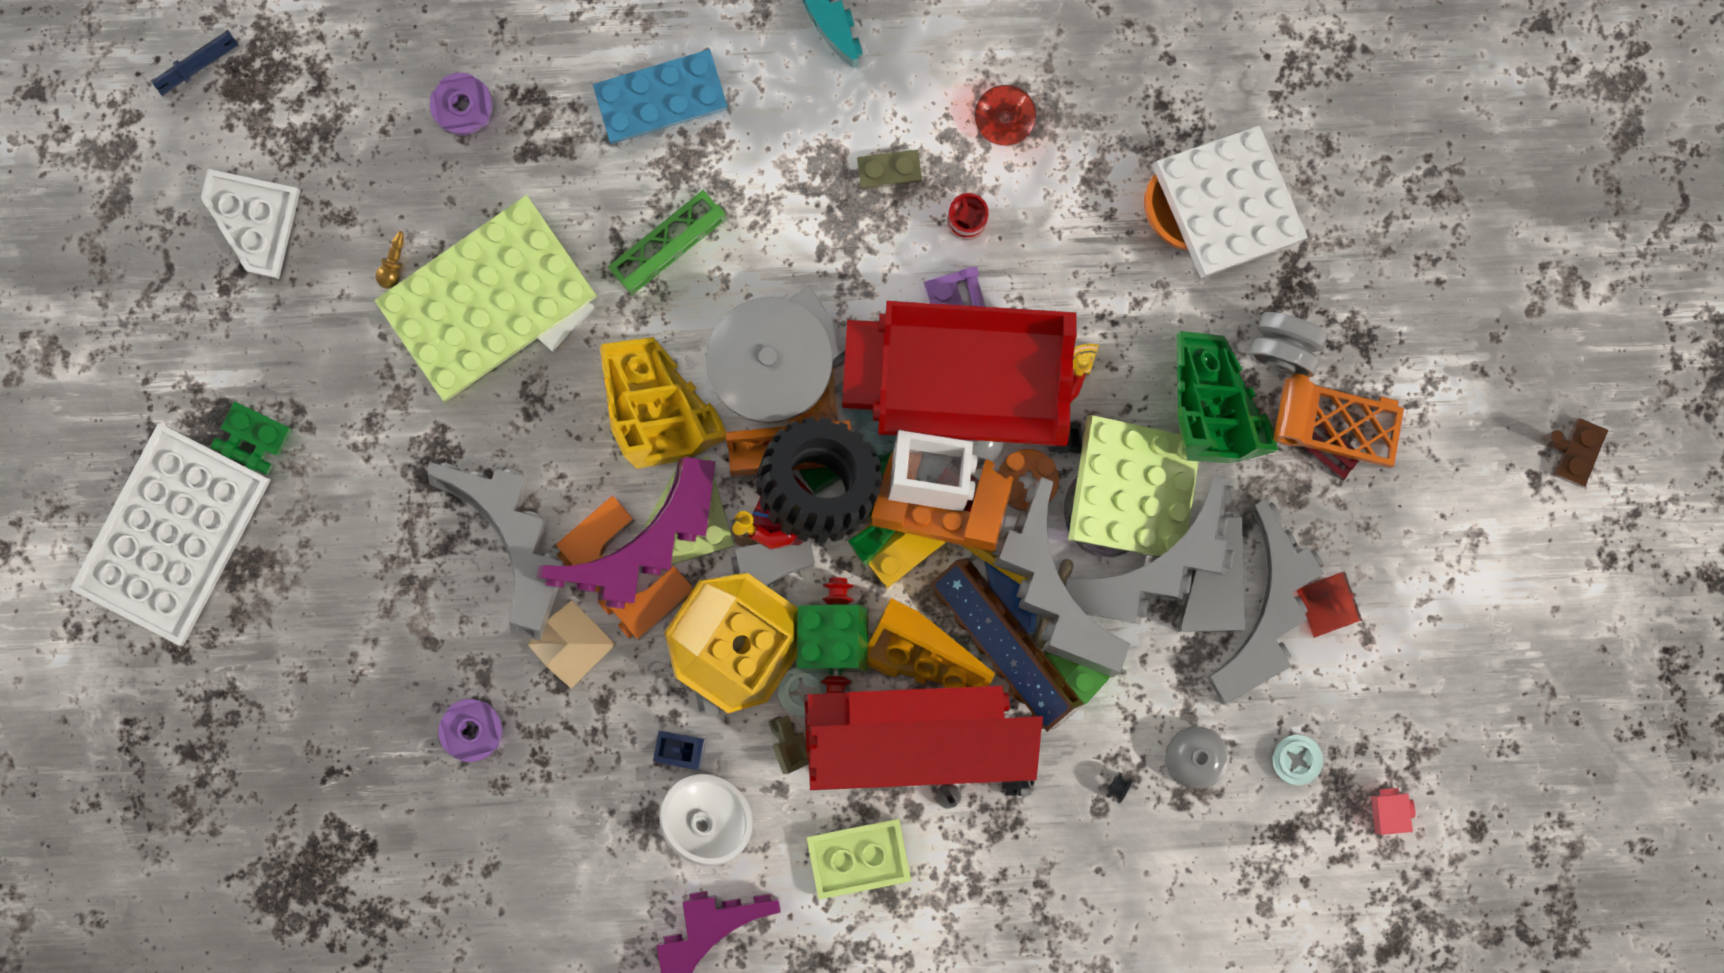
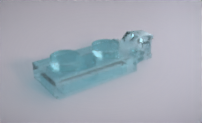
[835,381,897,460]

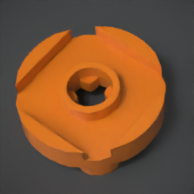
[998,449,1059,512]

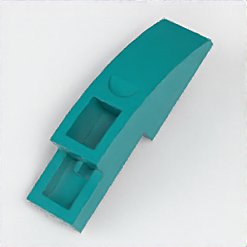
[803,0,863,68]

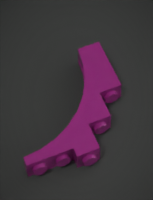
[537,457,716,609]
[657,891,781,973]

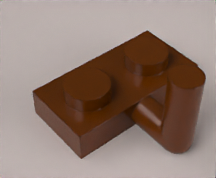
[1543,418,1608,488]

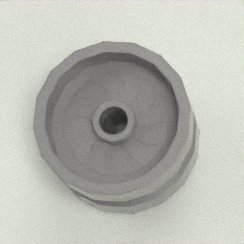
[1249,312,1328,377]

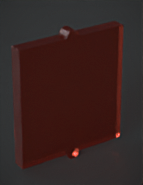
[1297,571,1362,638]

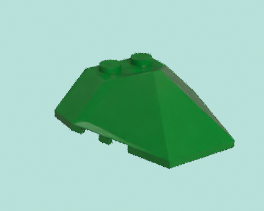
[1176,331,1279,463]

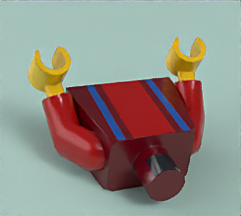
[732,462,813,550]

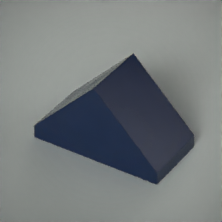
[653,730,707,770]

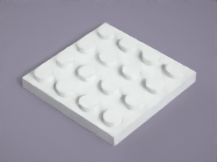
[1152,125,1308,278]

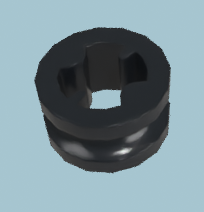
[1106,772,1133,804]

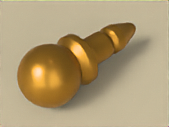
[375,231,404,288]

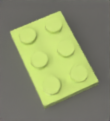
[806,818,911,900]

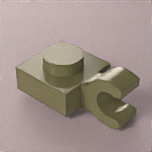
[769,716,809,774]

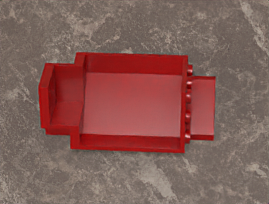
[804,686,1043,790]

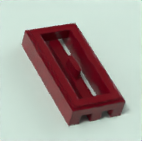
[1301,417,1360,480]

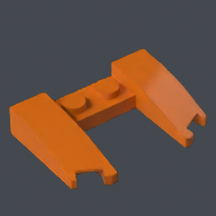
[871,452,1013,552]

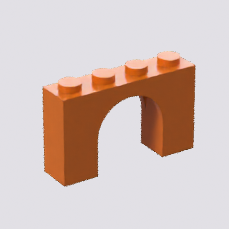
[555,495,693,640]

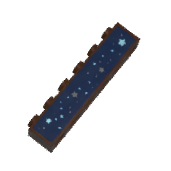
[930,558,1084,732]

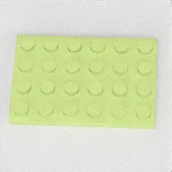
[374,195,598,402]

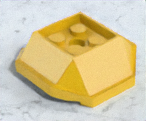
[664,572,798,713]

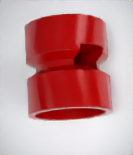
[947,193,989,240]

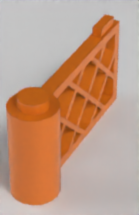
[1273,374,1404,468]

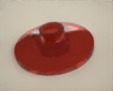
[975,85,1036,146]

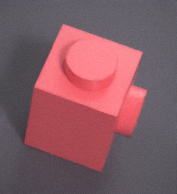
[1371,788,1416,835]

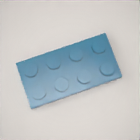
[592,49,728,144]

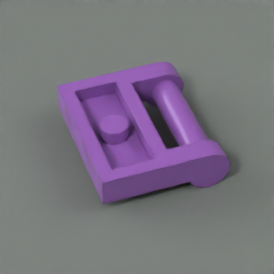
[924,266,986,307]

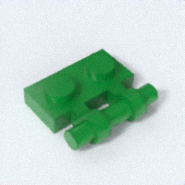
[211,401,292,475]

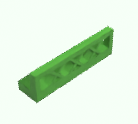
[608,190,727,296]

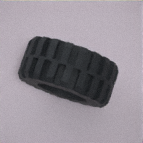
[756,417,882,543]

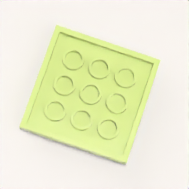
[1068,415,1199,558]

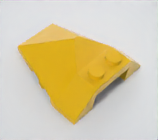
[600,337,726,469]

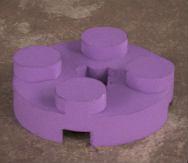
[430,73,493,136]
[438,699,503,762]

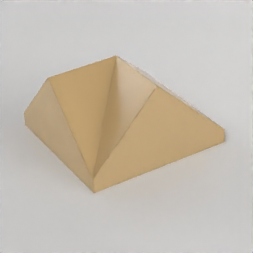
[527,600,616,689]

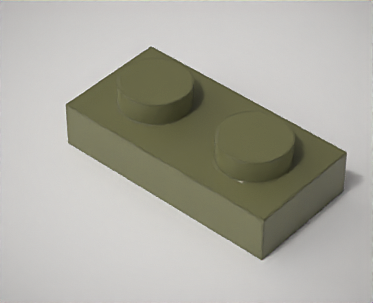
[857,149,922,190]

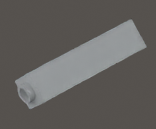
[1178,512,1245,632]

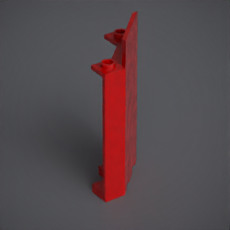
[842,301,1077,446]

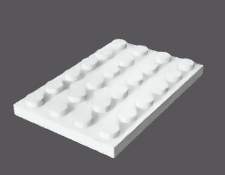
[70,423,271,646]

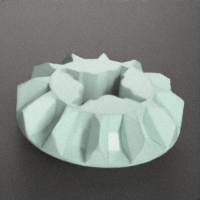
[778,667,827,716]
[1272,735,1323,785]

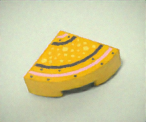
[1073,344,1099,376]

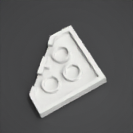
[201,169,300,279]

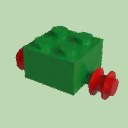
[796,577,869,694]

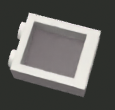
[888,430,977,511]

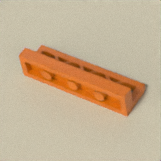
[725,420,852,476]

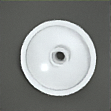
[660,774,753,866]

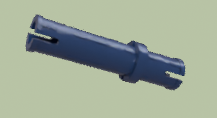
[150,29,239,97]

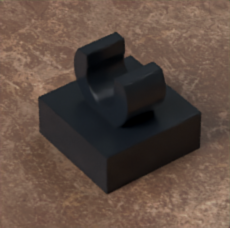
[1048,422,1082,455]

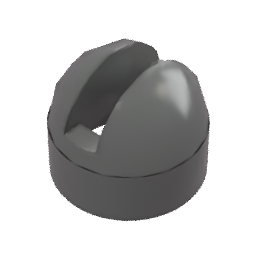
[936,784,961,809]

